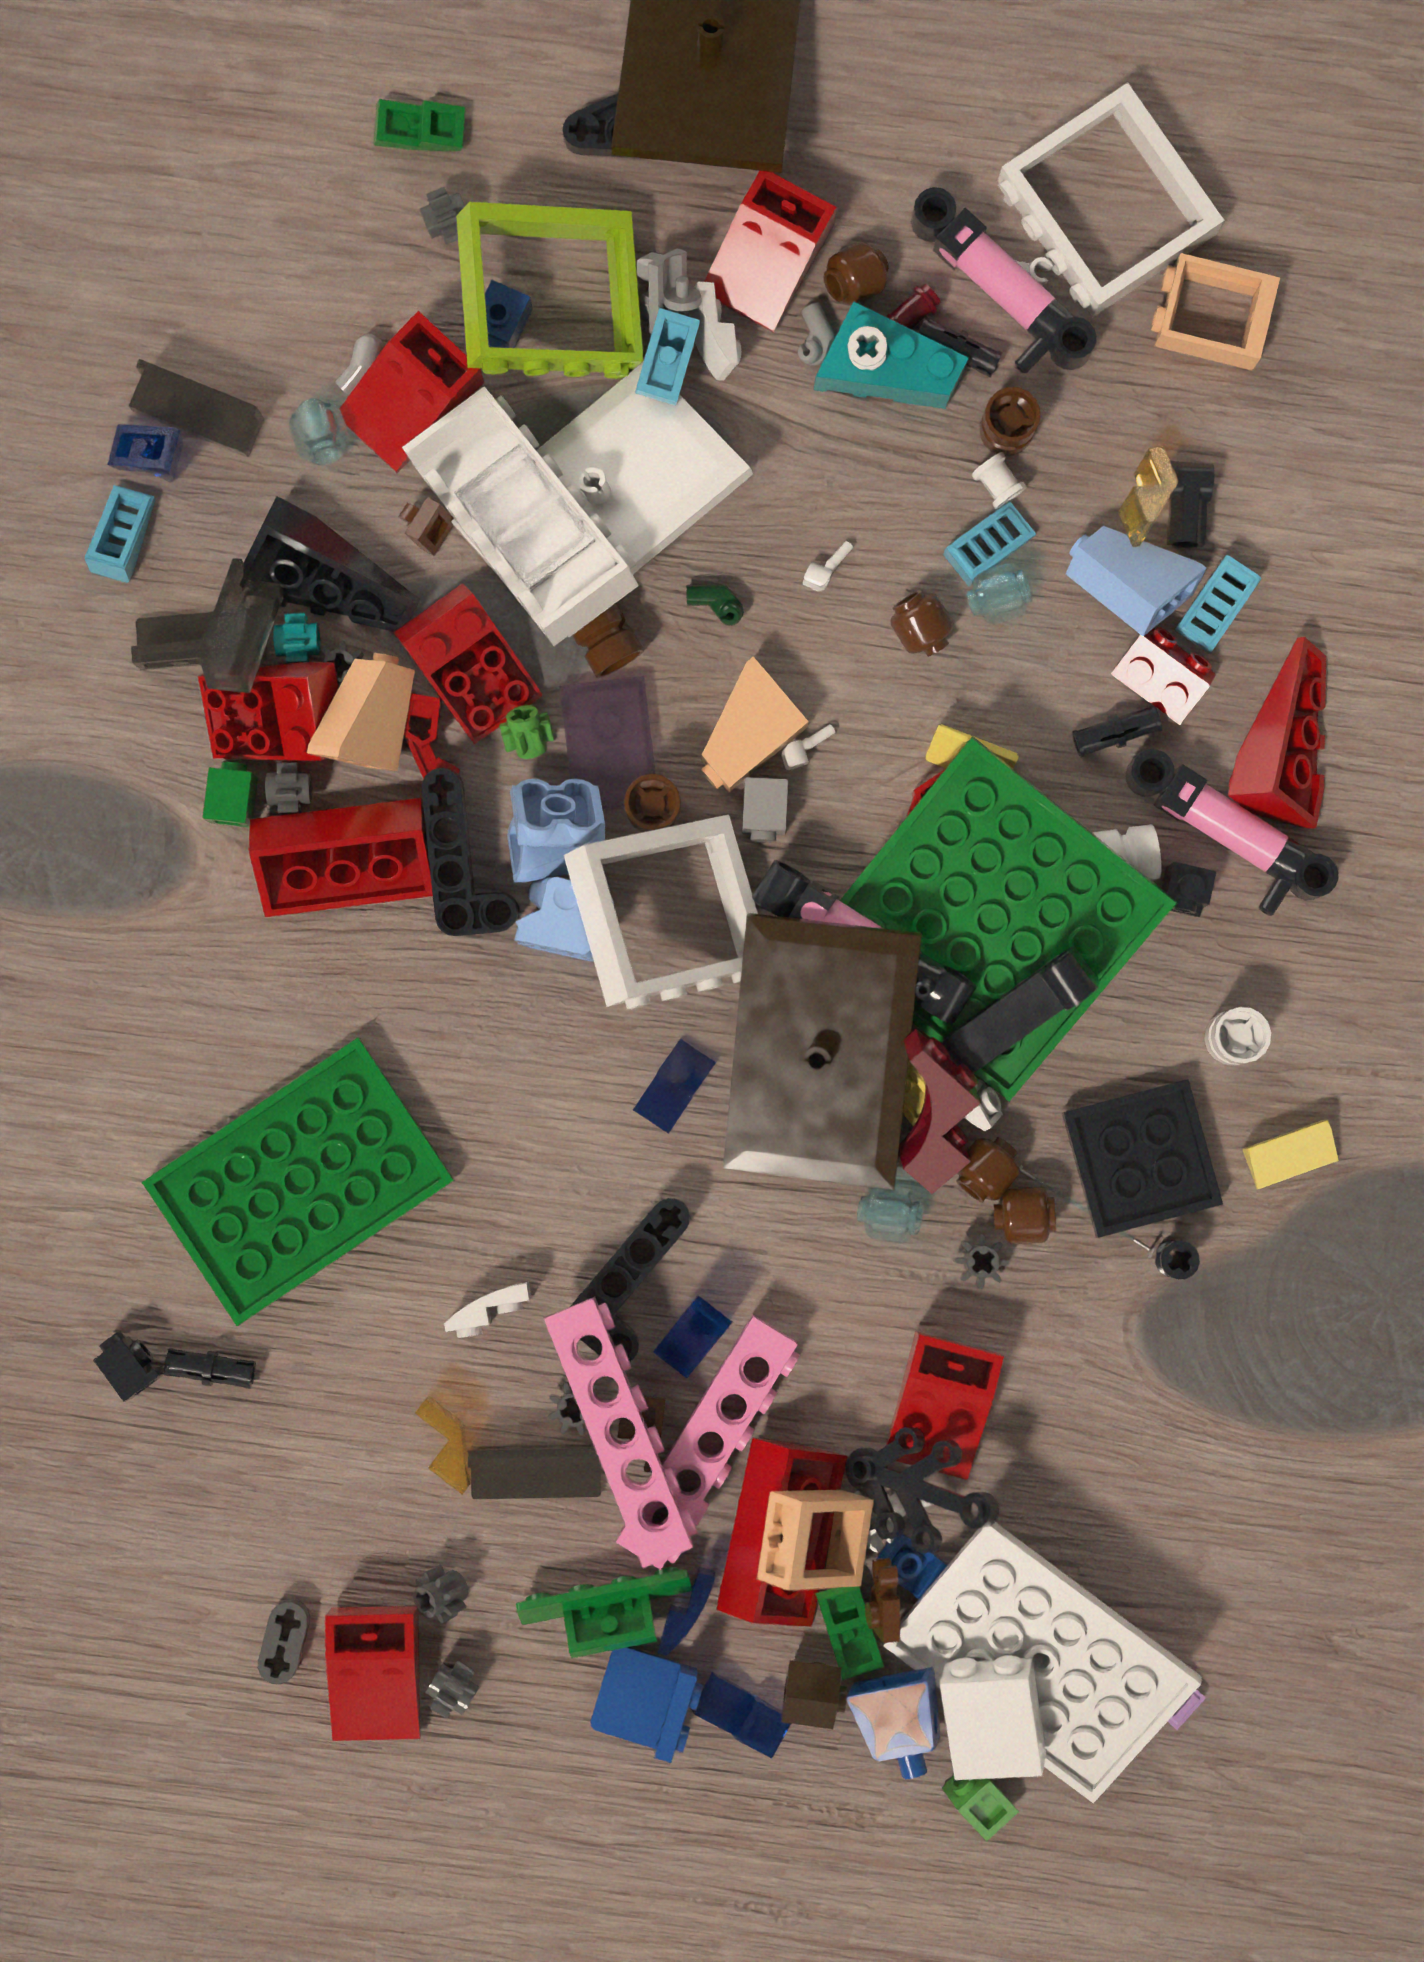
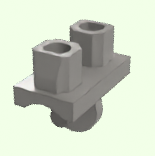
[637,248,701,334]

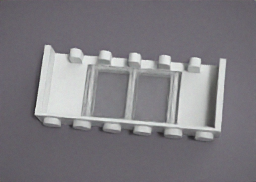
[402,386,638,646]

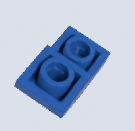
[877,1533,948,1599]

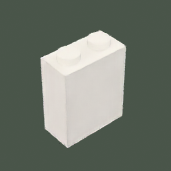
[940,1655,1046,1780]

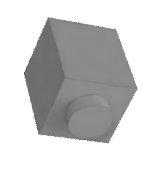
[742,777,788,842]

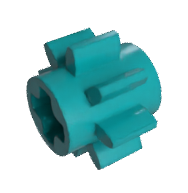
[273,613,321,663]

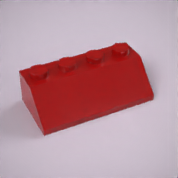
[249,798,433,917]
[716,1437,847,1627]

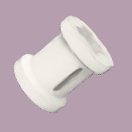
[848,326,887,371]
[971,452,1027,510]

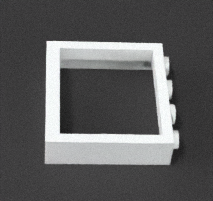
[998,83,1225,317]
[564,815,758,1009]

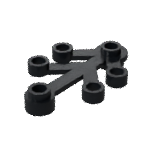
[846,1427,999,1553]

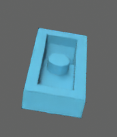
[635,308,700,406]

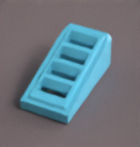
[84,485,155,583]
[943,501,1036,587]
[1175,555,1262,654]

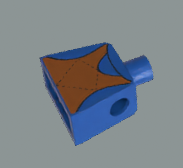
[846,1667,940,1779]

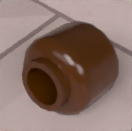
[824,242,889,306]
[890,590,954,657]
[956,1137,1020,1203]
[994,1187,1056,1244]

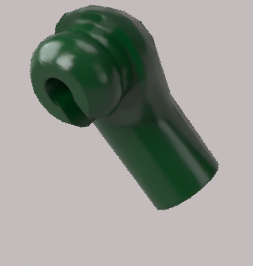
[686,584,744,626]

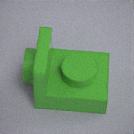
[942,1774,1019,1841]

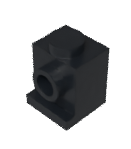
[1161,862,1217,918]
[93,1331,164,1402]

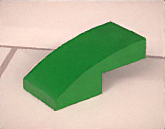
[373,99,465,151]
[816,1586,884,1681]

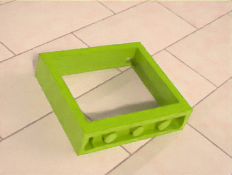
[456,202,644,379]

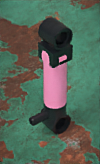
[911,187,1097,374]
[1125,749,1339,916]
[752,860,977,1024]

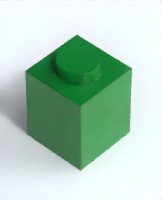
[202,762,258,828]

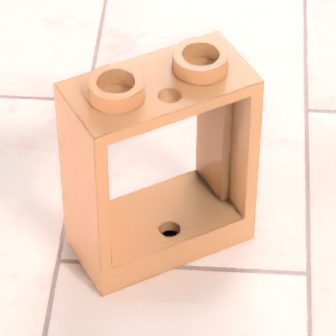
[1151,253,1280,371]
[757,1490,874,1590]

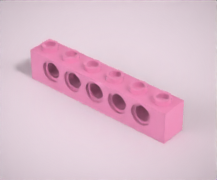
[544,1297,698,1568]
[616,1314,800,1570]

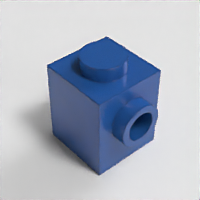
[485,279,533,348]

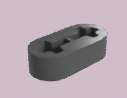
[258,1599,310,1685]

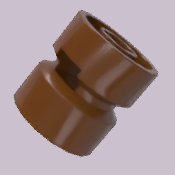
[980,387,1040,456]
[572,603,644,678]
[624,774,681,832]

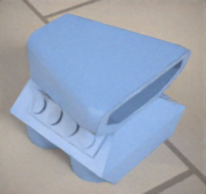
[507,779,605,883]
[514,877,614,962]

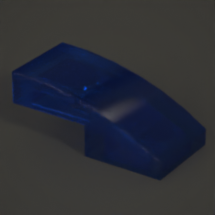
[658,1567,716,1656]
[691,1671,791,1758]

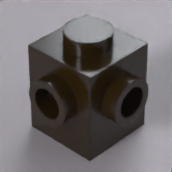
[781,1660,848,1729]

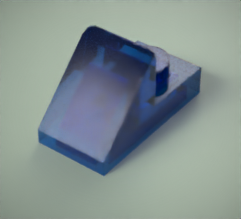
[107,424,183,482]
[633,1039,716,1134]
[653,1295,732,1378]

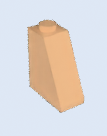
[307,653,415,772]
[701,656,809,793]

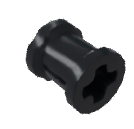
[1155,1240,1200,1280]

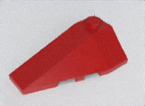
[1228,637,1326,829]

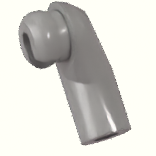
[798,302,835,366]
[336,334,384,395]

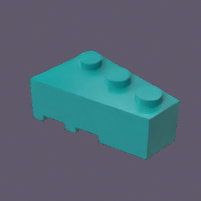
[814,301,969,409]

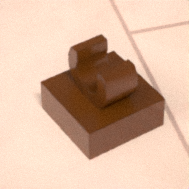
[398,497,454,556]

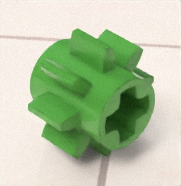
[499,705,555,759]

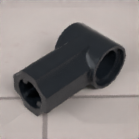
[1165,461,1214,549]

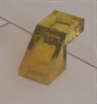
[1118,447,1179,547]
[415,1396,471,1495]

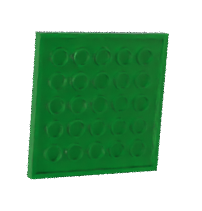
[839,737,1177,1102]

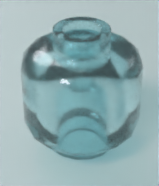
[288,399,349,465]
[966,563,1033,625]
[857,1186,924,1244]

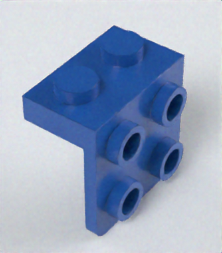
[590,1647,703,1763]

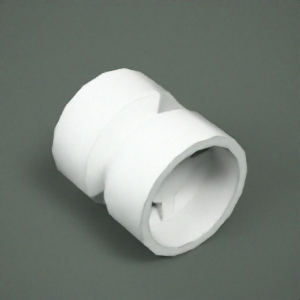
[1092,824,1161,880]
[1204,1007,1271,1065]

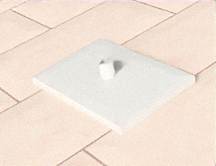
[451,361,753,575]
[883,1522,1202,1803]

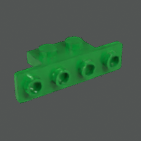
[516,1567,692,1658]

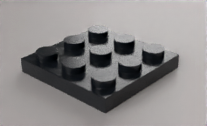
[1062,1079,1223,1238]

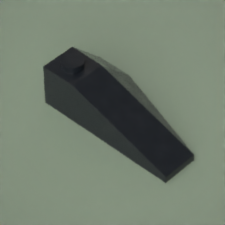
[233,496,420,632]

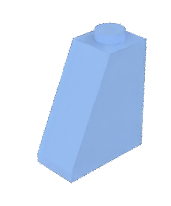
[1065,526,1207,636]

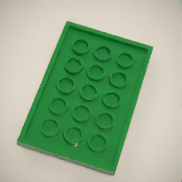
[142,1037,455,1326]

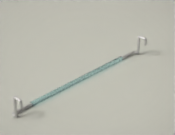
[1020,1165,1156,1258]

